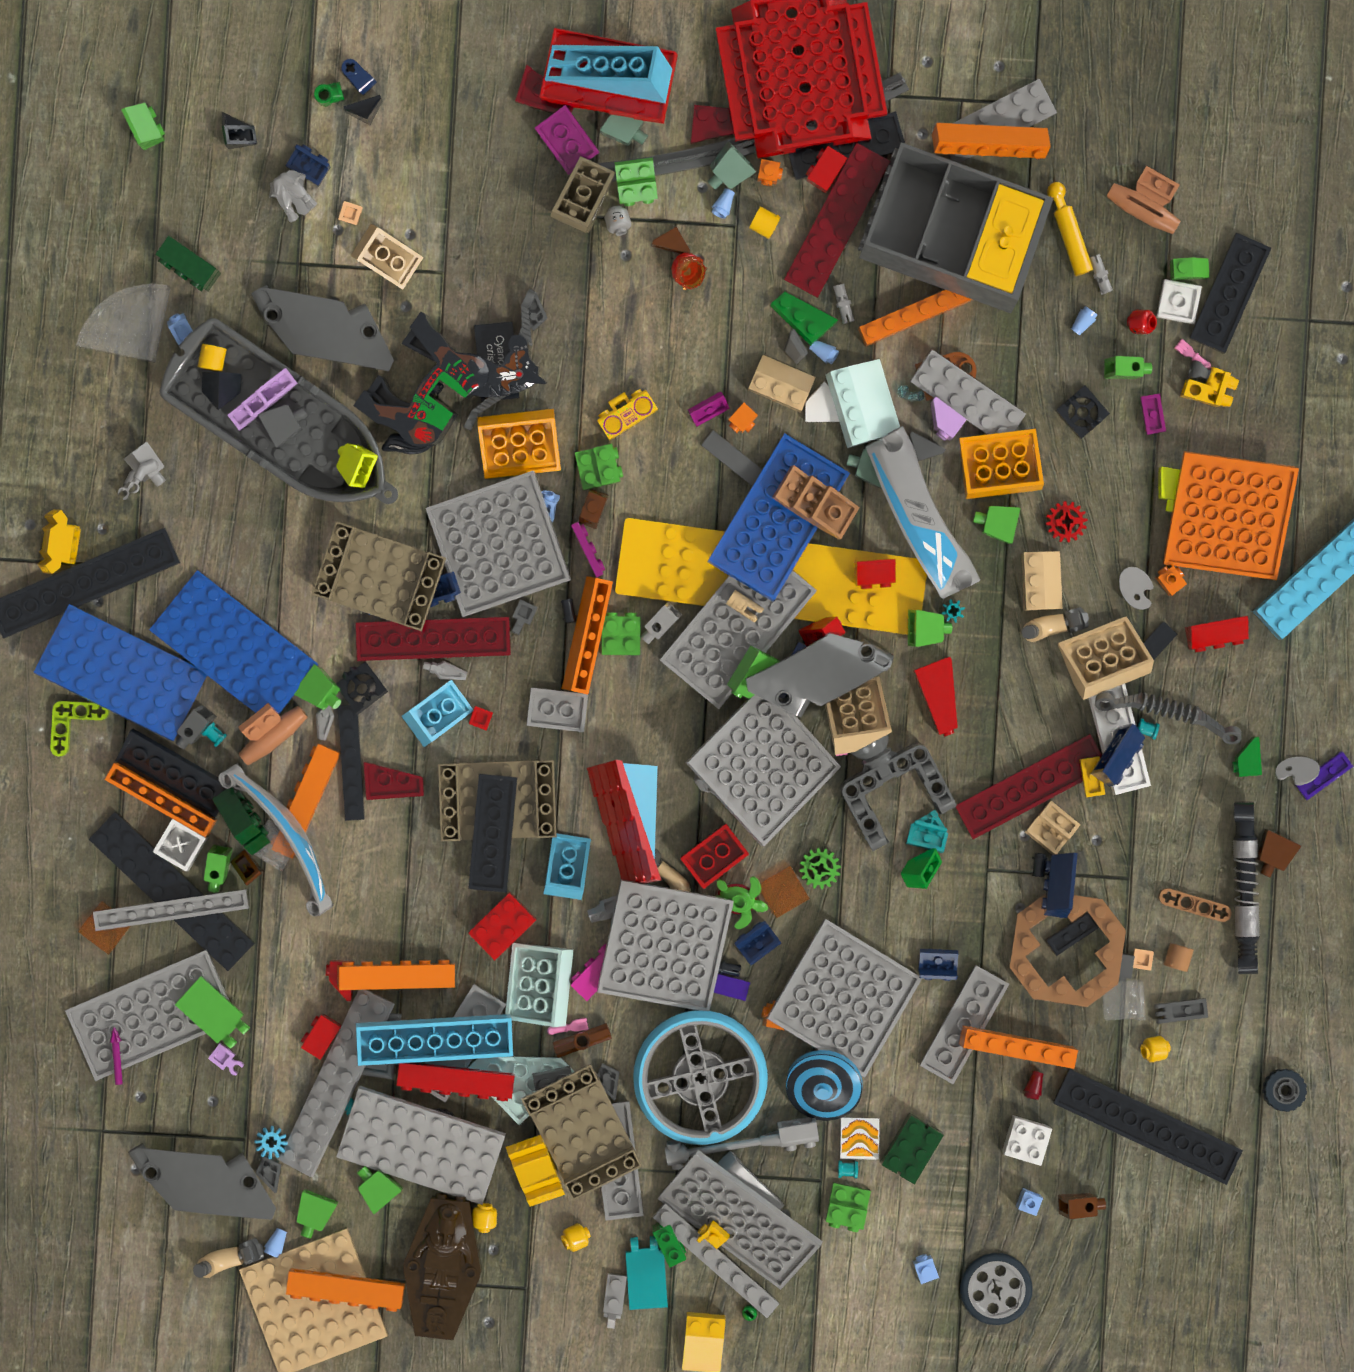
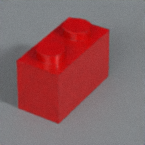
[806,146,847,193]
[300,1014,342,1060]

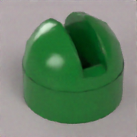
[742,1305,757,1321]

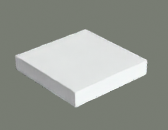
[1156,279,1202,325]

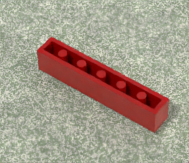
[397,1062,515,1101]

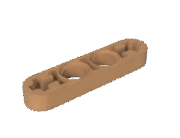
[1158,888,1232,922]

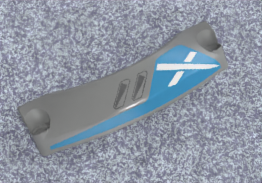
[866,426,981,599]
[219,763,334,917]

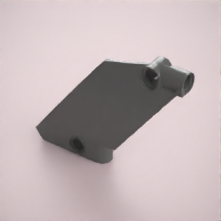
[251,285,394,372]
[746,633,894,717]
[128,1143,276,1220]

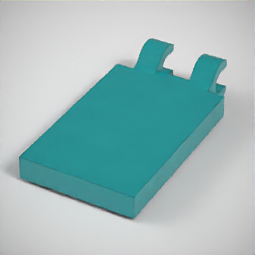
[626,1236,668,1310]

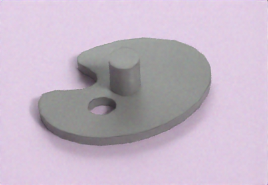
[1119,567,1154,610]
[1275,757,1320,785]

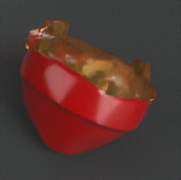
[671,253,707,290]

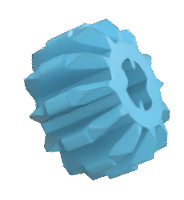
[255,1126,288,1159]

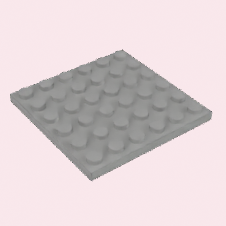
[426,471,571,617]
[685,695,841,847]
[597,879,734,1011]
[766,919,922,1078]

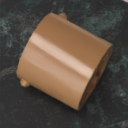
[1164,943,1194,972]

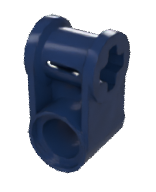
[341,59,377,96]

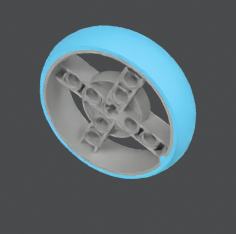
[633,1010,768,1145]

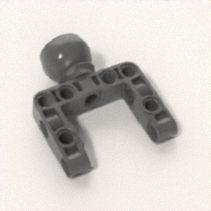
[840,734,957,852]

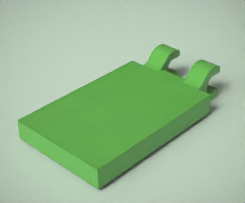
[175,976,250,1049]

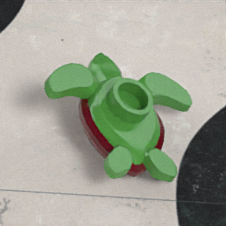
[715,876,768,929]

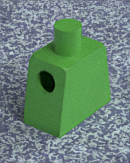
[1104,356,1152,379]
[973,506,1020,544]
[907,610,953,647]
[294,664,341,710]
[204,845,233,892]
[357,1166,403,1214]
[297,1189,338,1238]

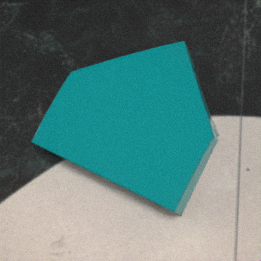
[906,810,948,853]

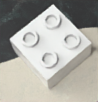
[153,819,209,871]
[1002,1115,1052,1166]

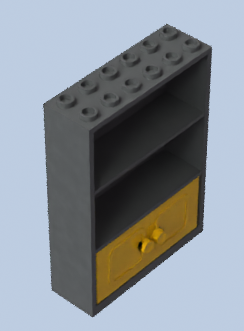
[858,142,1053,313]

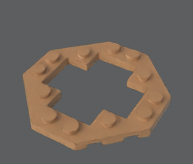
[1010,894,1126,1007]

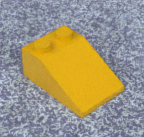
[682,1312,726,1372]

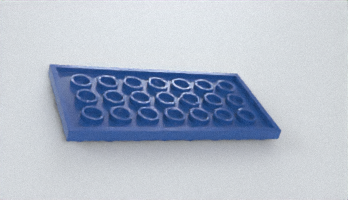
[707,433,850,602]
[149,570,318,714]
[34,604,207,742]

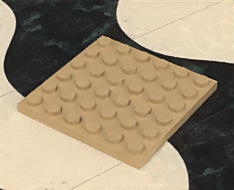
[239,1228,388,1372]

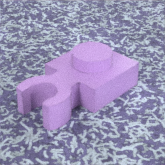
[208,1043,244,1076]

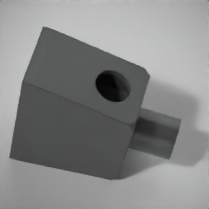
[258,405,308,448]
[175,705,217,749]

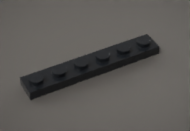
[338,705,365,821]

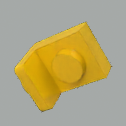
[696,1220,730,1249]

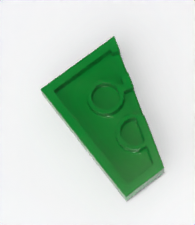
[770,292,838,346]

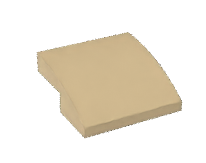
[1025,801,1080,855]

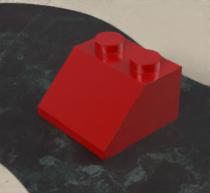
[854,559,896,589]

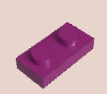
[688,391,730,427]
[1140,394,1166,435]

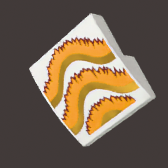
[840,1118,879,1160]

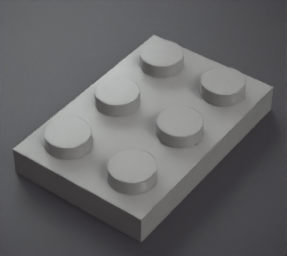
[527,688,588,732]

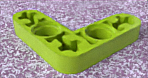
[50,701,110,757]

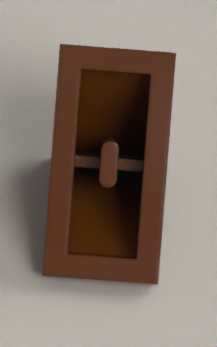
[652,227,690,254]
[231,849,265,885]

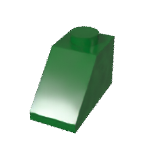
[1232,737,1262,777]
[901,848,942,889]

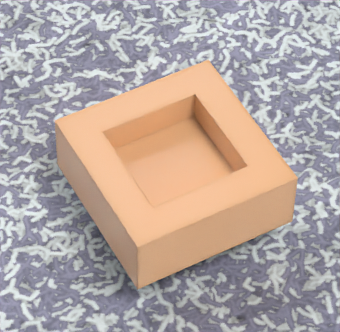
[338,201,363,226]
[1133,948,1154,970]

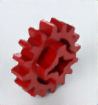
[1045,501,1088,543]

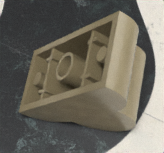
[550,156,615,233]

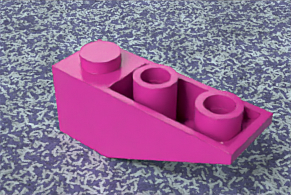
[571,943,607,1001]

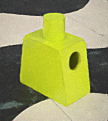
[337,443,378,488]
[1158,467,1180,512]

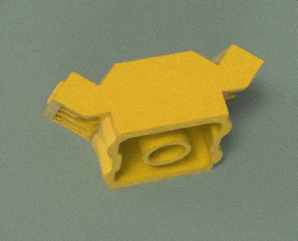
[37,509,81,574]
[506,1135,565,1207]

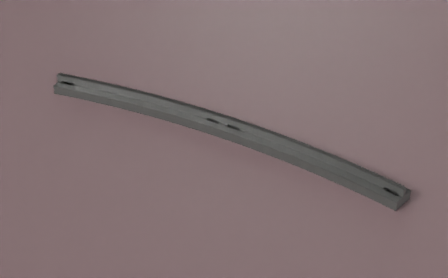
[599,73,909,182]

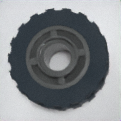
[1262,1069,1307,1112]

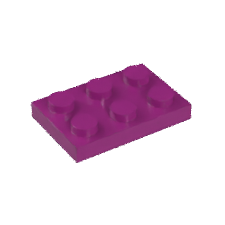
[535,105,600,175]
[571,522,605,578]

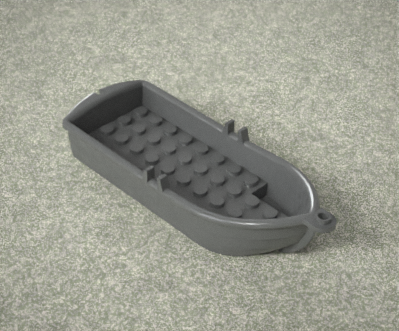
[160,318,398,504]

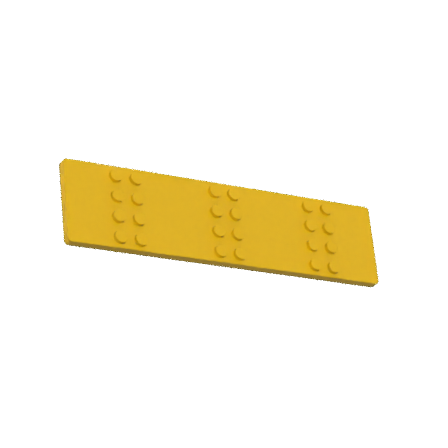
[615,518,927,635]

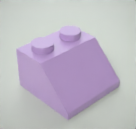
[930,397,967,441]

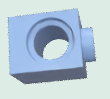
[1016,1188,1043,1216]

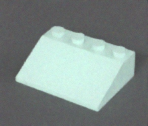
[825,359,900,448]
[505,943,573,1027]

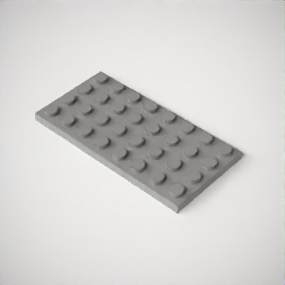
[660,570,817,709]
[65,950,229,1081]
[336,1086,506,1205]
[658,1150,823,1290]

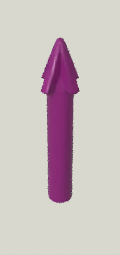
[110,1027,123,1085]

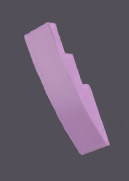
[228,368,298,430]

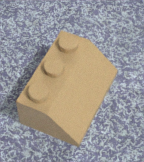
[748,355,816,413]
[1021,551,1063,611]

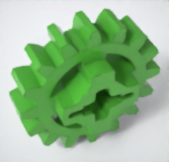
[799,847,841,889]

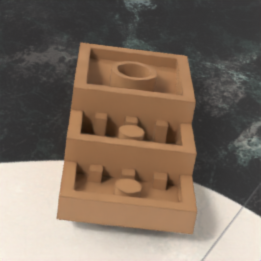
[772,465,860,540]

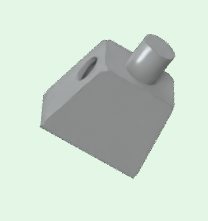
[641,601,682,644]

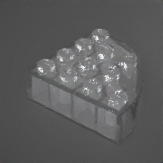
[76,284,170,363]

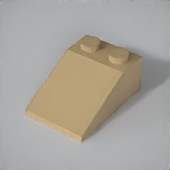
[351,224,424,290]

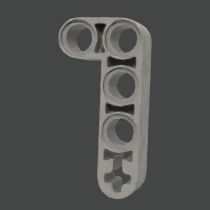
[717,1151,785,1210]

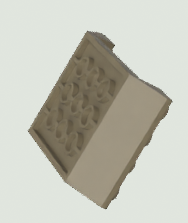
[312,521,446,631]
[438,760,557,841]
[521,1064,642,1200]

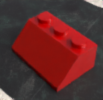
[1185,616,1249,653]

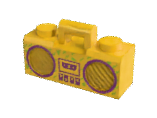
[597,389,658,441]

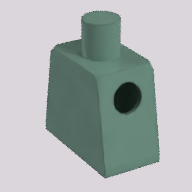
[600,115,648,146]
[708,141,756,190]
[846,449,882,489]

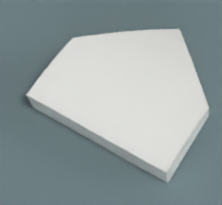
[805,381,839,422]

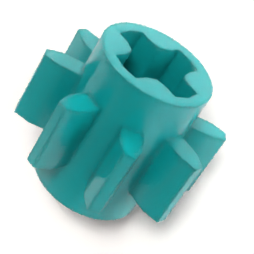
[941,599,965,623]

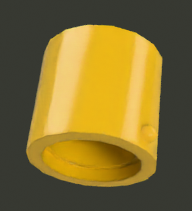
[749,206,781,239]
[197,344,227,372]

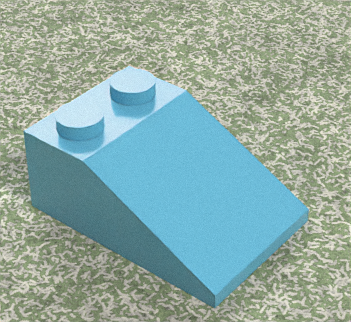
[402,680,473,747]
[544,833,591,900]

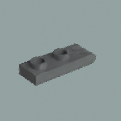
[1154,998,1208,1024]

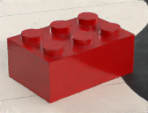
[680,823,749,889]
[468,892,537,961]

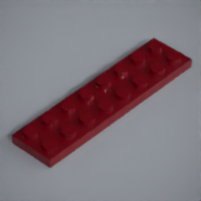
[784,143,890,298]
[356,617,511,661]
[955,734,1102,839]

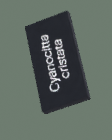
[474,322,520,402]

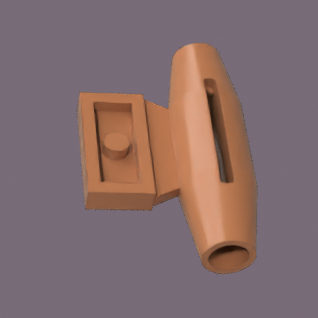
[1106,166,1181,234]
[238,703,308,765]

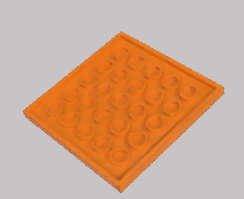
[1163,451,1299,580]

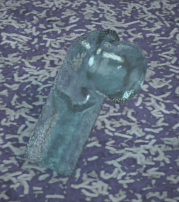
[898,385,924,402]

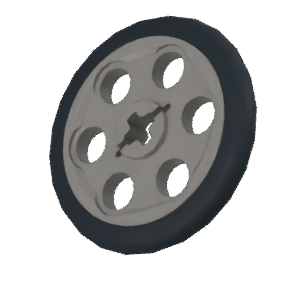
[960,1253,1033,1325]

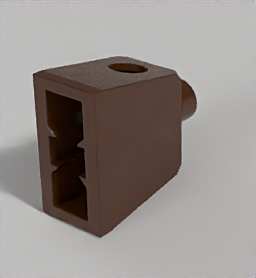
[578,489,609,529]
[1257,829,1301,878]
[1058,1193,1106,1219]

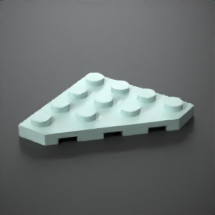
[468,1057,574,1125]

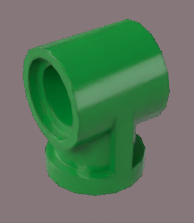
[314,82,344,107]

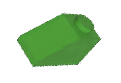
[1170,257,1210,281]

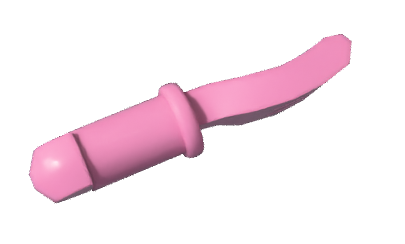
[1175,339,1211,370]
[547,1018,589,1035]

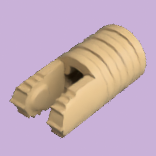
[726,590,764,622]

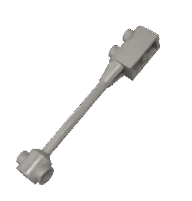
[665,1117,819,1170]

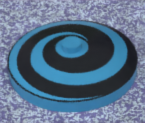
[786,1050,863,1121]

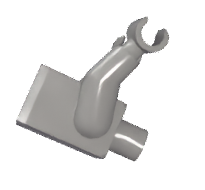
[117,442,166,500]

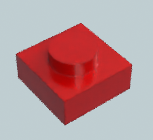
[469,706,493,731]

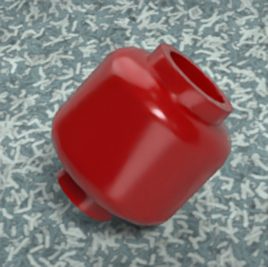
[1127,309,1157,335]

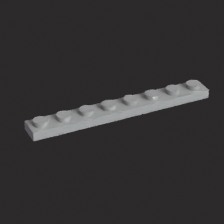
[93,889,249,931]
[652,1203,780,1318]

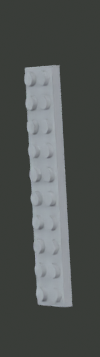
[278,990,395,1177]

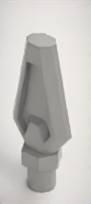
[423,661,467,680]
[316,705,334,740]

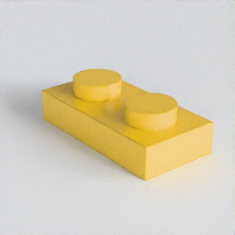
[1080,756,1105,798]

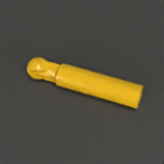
[1047,182,1093,276]

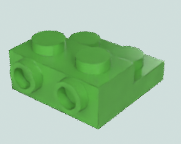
[614,157,658,206]
[575,444,623,490]
[602,613,641,655]
[825,1182,871,1232]

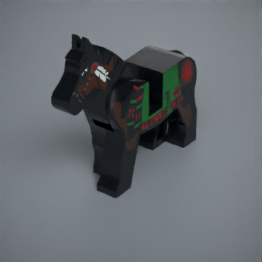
[353,312,547,455]

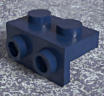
[285,144,331,187]
[430,571,461,607]
[734,921,781,966]
[918,949,959,981]

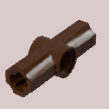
[552,1023,612,1058]

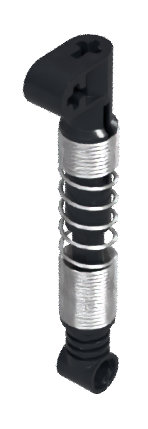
[1233,801,1260,974]

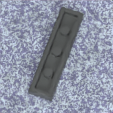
[701,430,762,487]

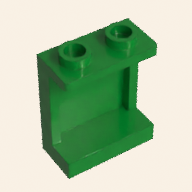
[653,1223,687,1268]

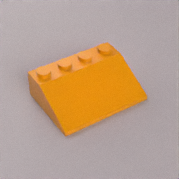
[477,409,561,479]
[959,429,1044,499]

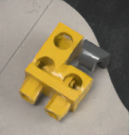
[1180,361,1239,407]

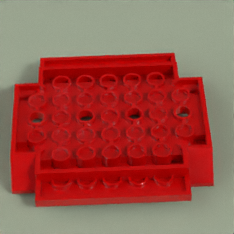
[716,0,888,159]

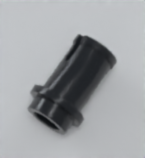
[561,599,577,624]
[1032,853,1047,877]
[718,960,741,977]

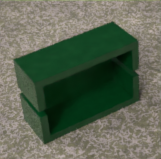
[155,235,221,292]
[212,787,271,855]
[880,1113,944,1185]

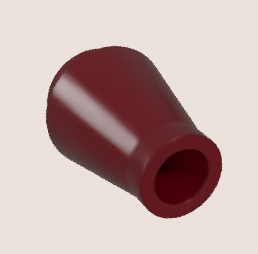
[1023,1071,1044,1100]

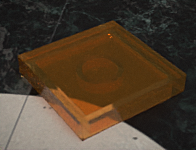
[760,866,810,918]
[78,901,131,955]

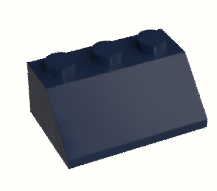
[1091,723,1145,787]
[1041,853,1078,918]

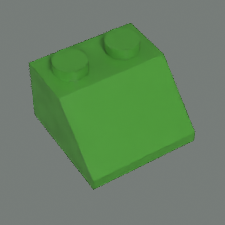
[121,103,165,150]

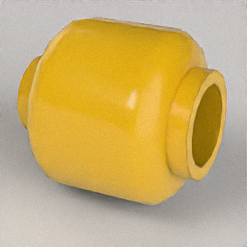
[1140,1036,1171,1063]
[472,1203,497,1233]
[561,1223,591,1252]

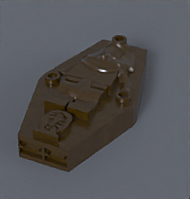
[403,1193,482,1340]

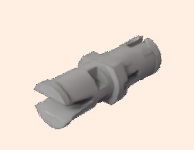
[1090,254,1113,295]
[833,284,855,324]

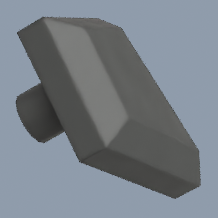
[521,293,548,331]
[784,329,808,364]
[597,1063,619,1100]
[255,1156,281,1193]

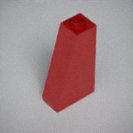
[913,656,958,737]

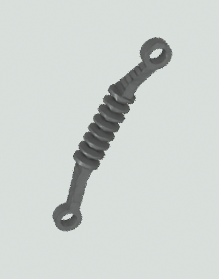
[464,289,536,431]
[1095,692,1242,744]

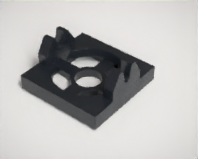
[1055,385,1110,439]
[336,661,388,715]

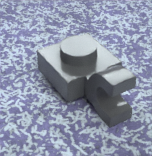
[512,600,538,635]

